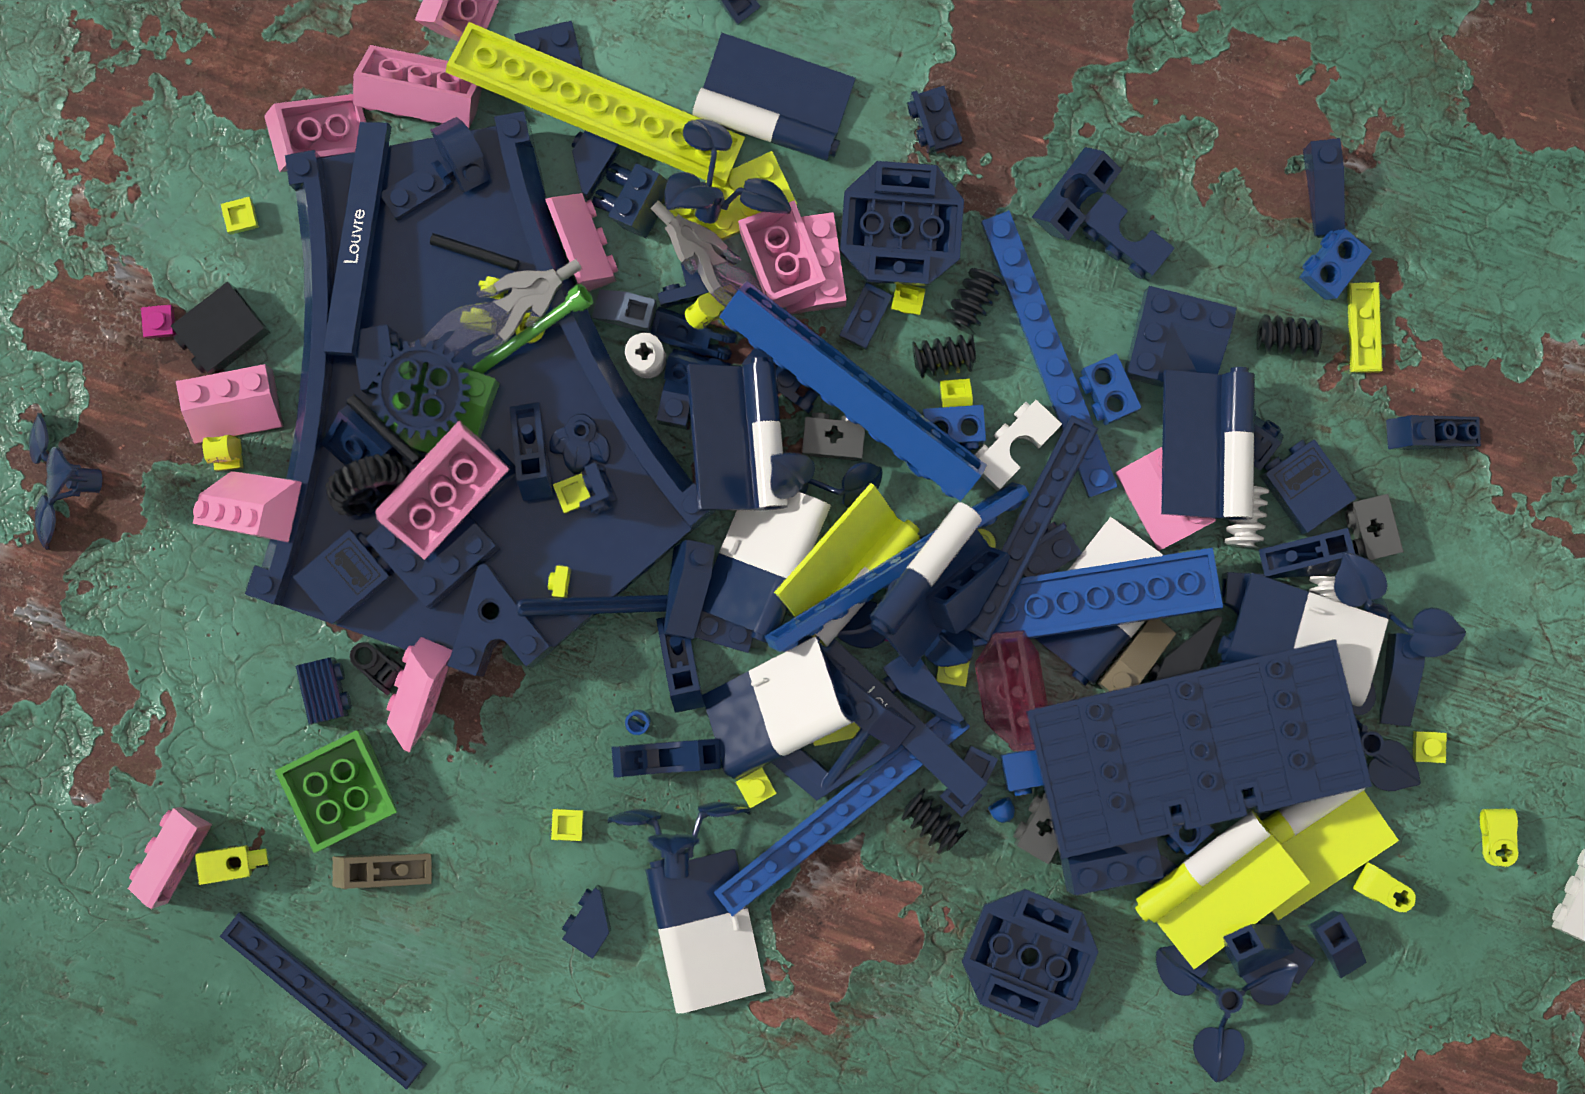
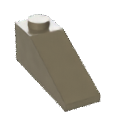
[1096,619,1176,692]
[332,853,432,889]

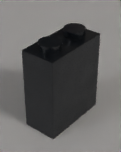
[171,281,271,374]

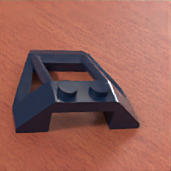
[772,651,915,801]

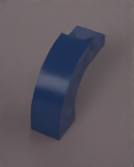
[612,738,721,777]

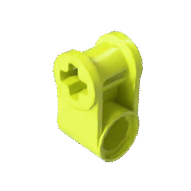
[1480,808,1518,867]
[1353,862,1416,912]

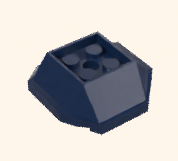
[840,161,964,286]
[961,888,1098,1028]

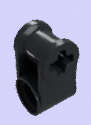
[350,642,405,696]

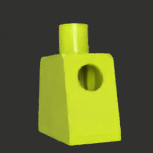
[195,845,269,885]

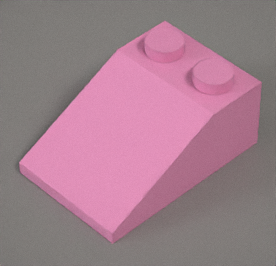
[264,94,366,172]

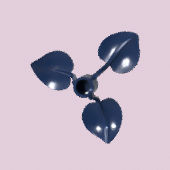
[665,119,791,224]
[29,413,102,550]
[770,453,883,508]
[837,533,974,667]
[1334,552,1466,665]
[1352,682,1421,791]
[608,802,751,879]
[1156,945,1298,1083]

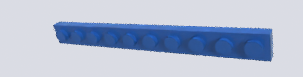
[981,210,1118,498]
[764,482,1030,652]
[714,716,970,917]

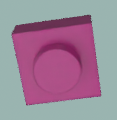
[141,305,176,339]

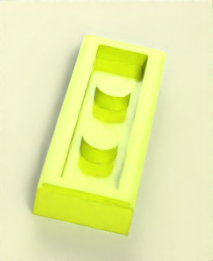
[1347,282,1383,373]

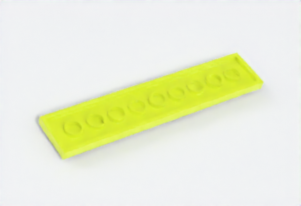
[445,22,745,188]

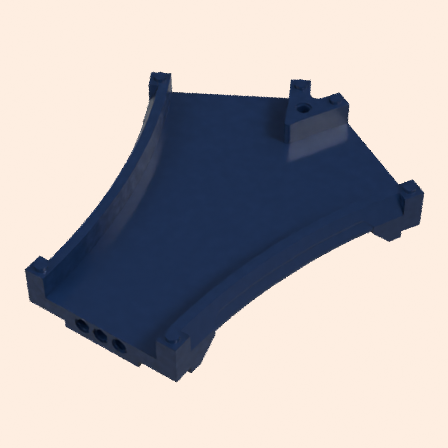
[245,111,715,677]

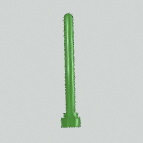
[473,284,593,374]

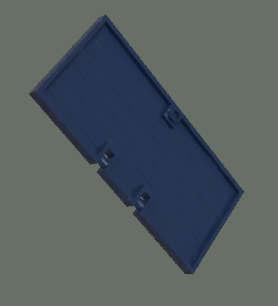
[1026,639,1372,859]

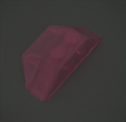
[974,630,1048,752]

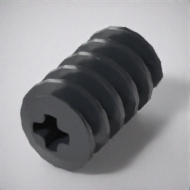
[944,268,1005,335]
[1257,314,1323,358]
[912,333,976,378]
[902,788,968,855]

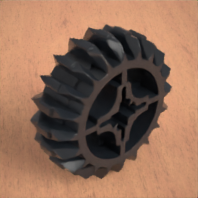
[326,454,408,517]

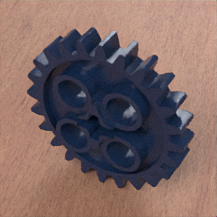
[370,339,472,439]

